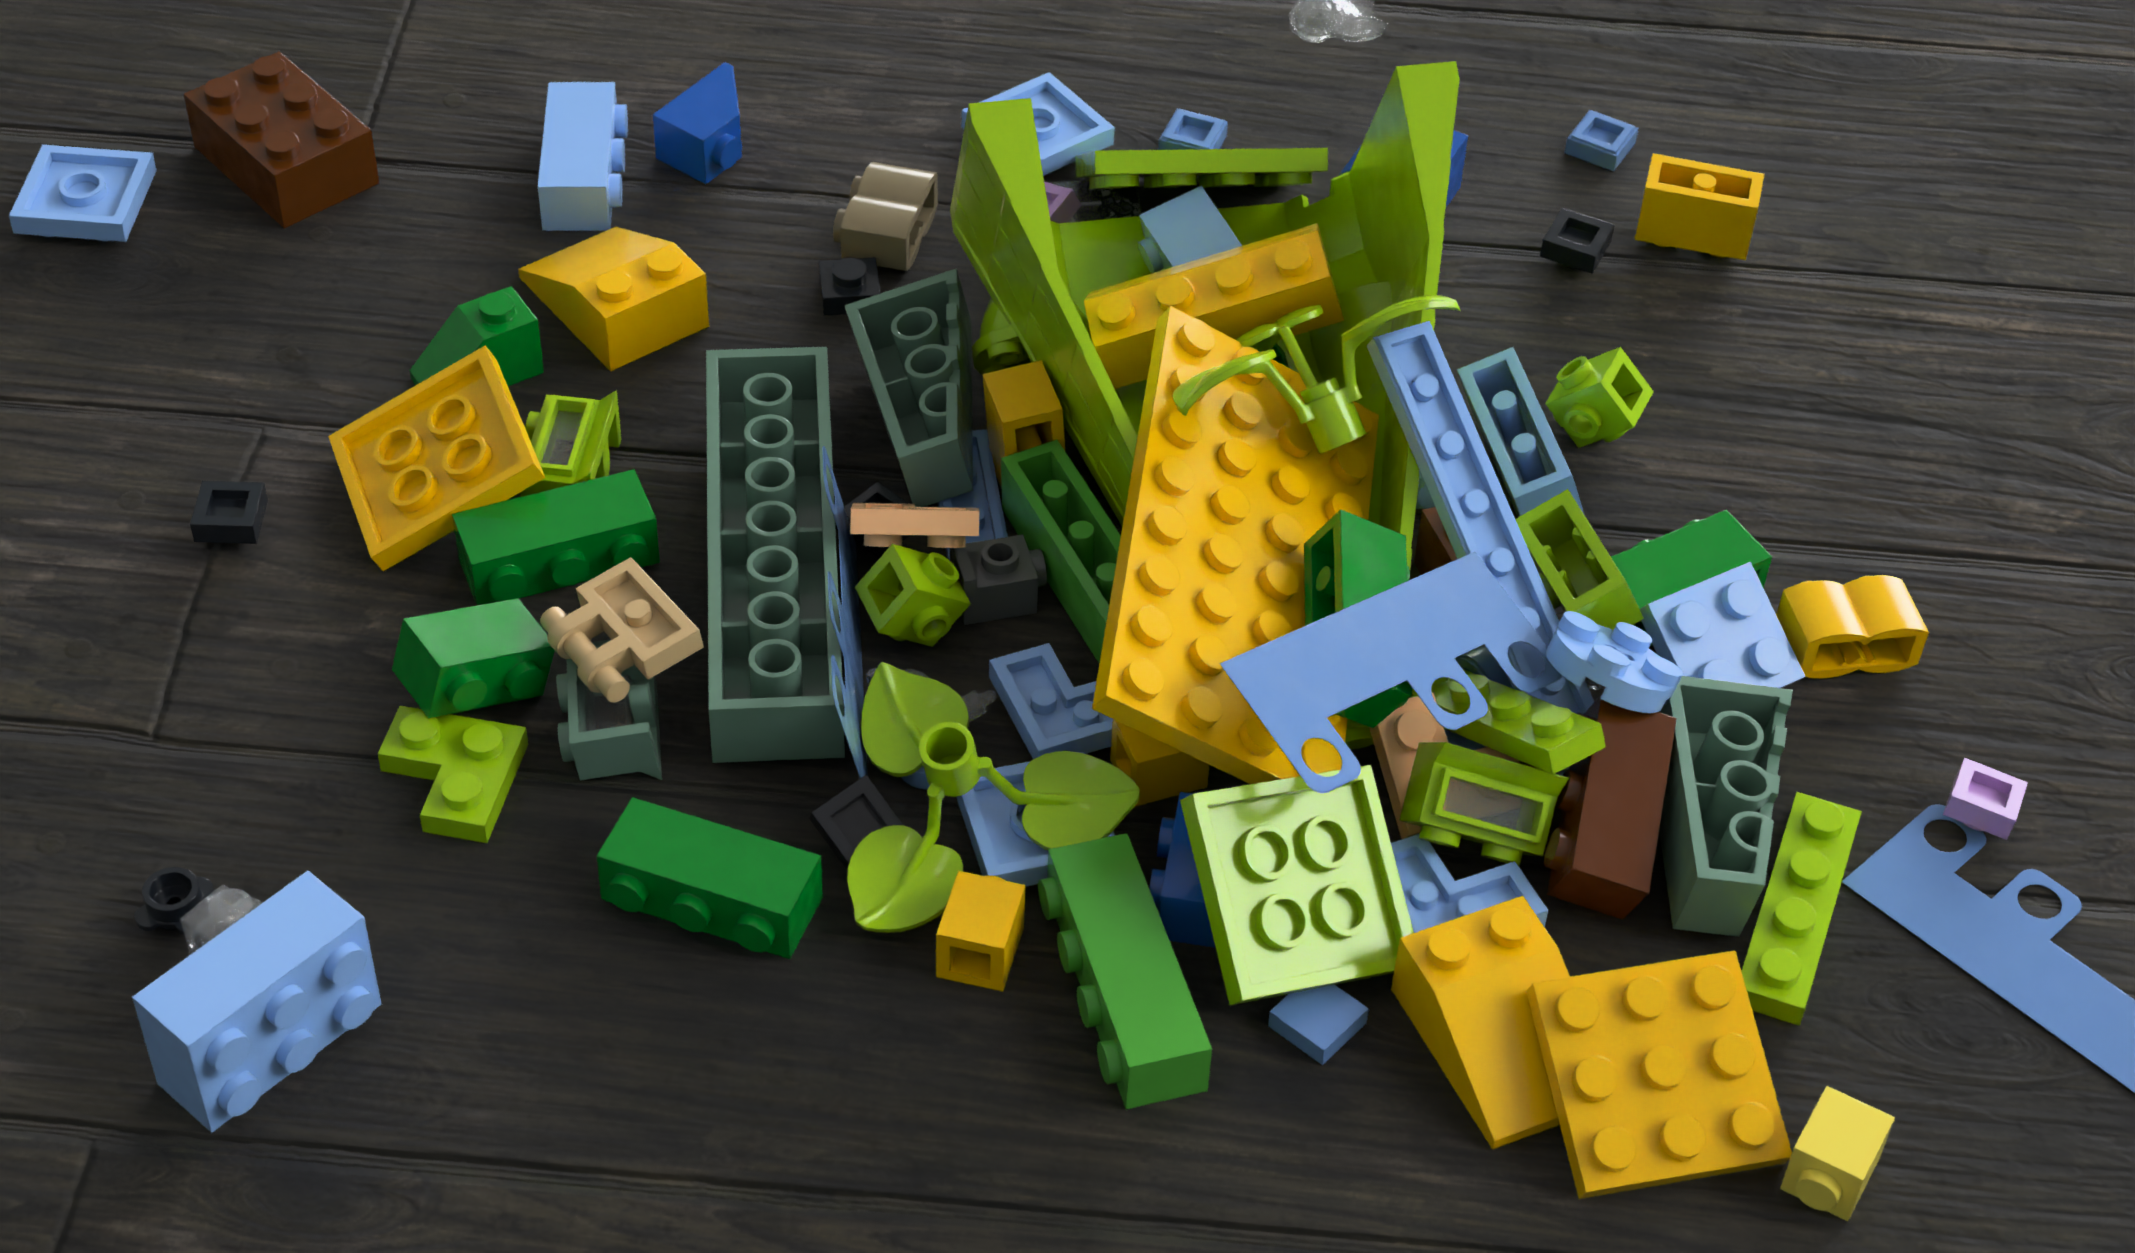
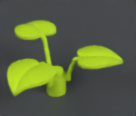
[1173,295,1461,454]
[847,662,1140,933]

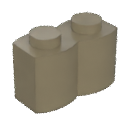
[833,162,938,271]

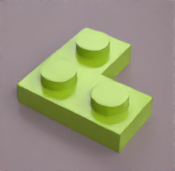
[378,706,528,843]

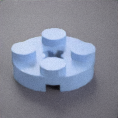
[1546,611,1683,713]

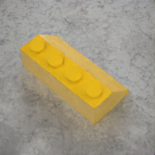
[1084,223,1344,389]

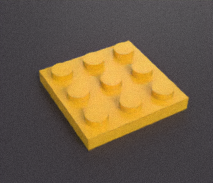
[328,345,545,571]
[1526,950,1792,1199]

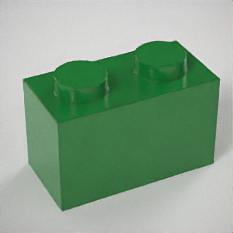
[392,598,555,718]

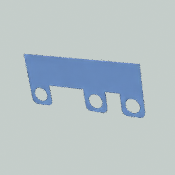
[822,446,868,779]
[1220,552,1562,793]
[1842,804,2135,1093]

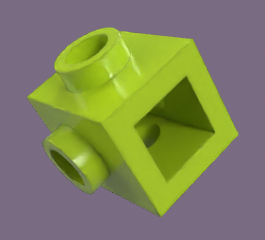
[1545,347,1654,448]
[855,543,971,647]

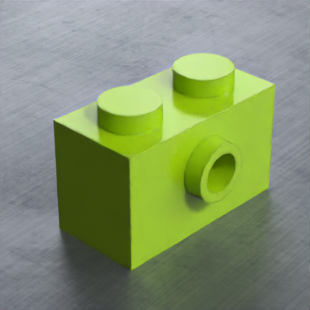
[1515,489,1644,630]

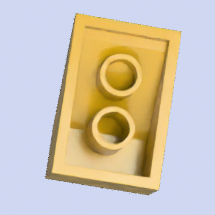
[518,227,709,372]
[1391,896,1570,1150]

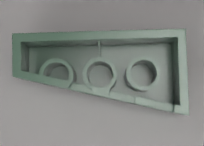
[844,268,973,507]
[1659,676,1793,937]

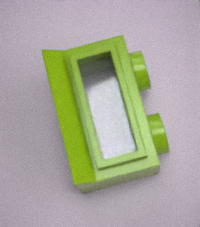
[520,390,621,497]
[1399,742,1569,865]

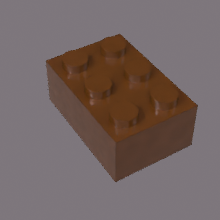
[183,51,379,229]

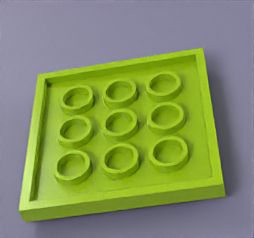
[1076,148,1328,189]

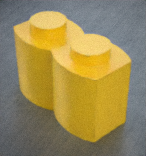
[1776,575,1929,679]

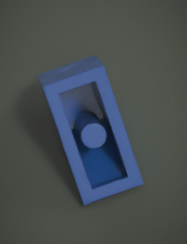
[653,62,742,184]

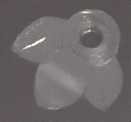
[1289,0,1387,43]

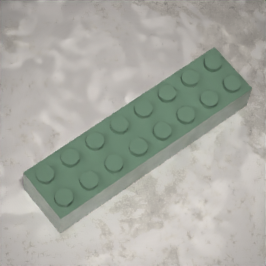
[706,347,845,763]

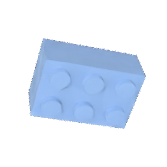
[132,871,382,1133]

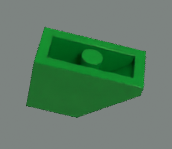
[410,286,544,386]

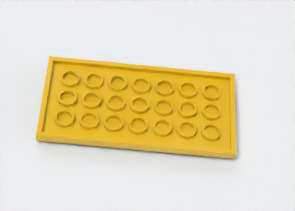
[1092,306,1379,784]

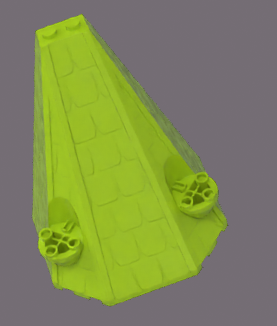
[950,61,1460,749]

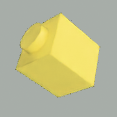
[1780,1086,1895,1221]

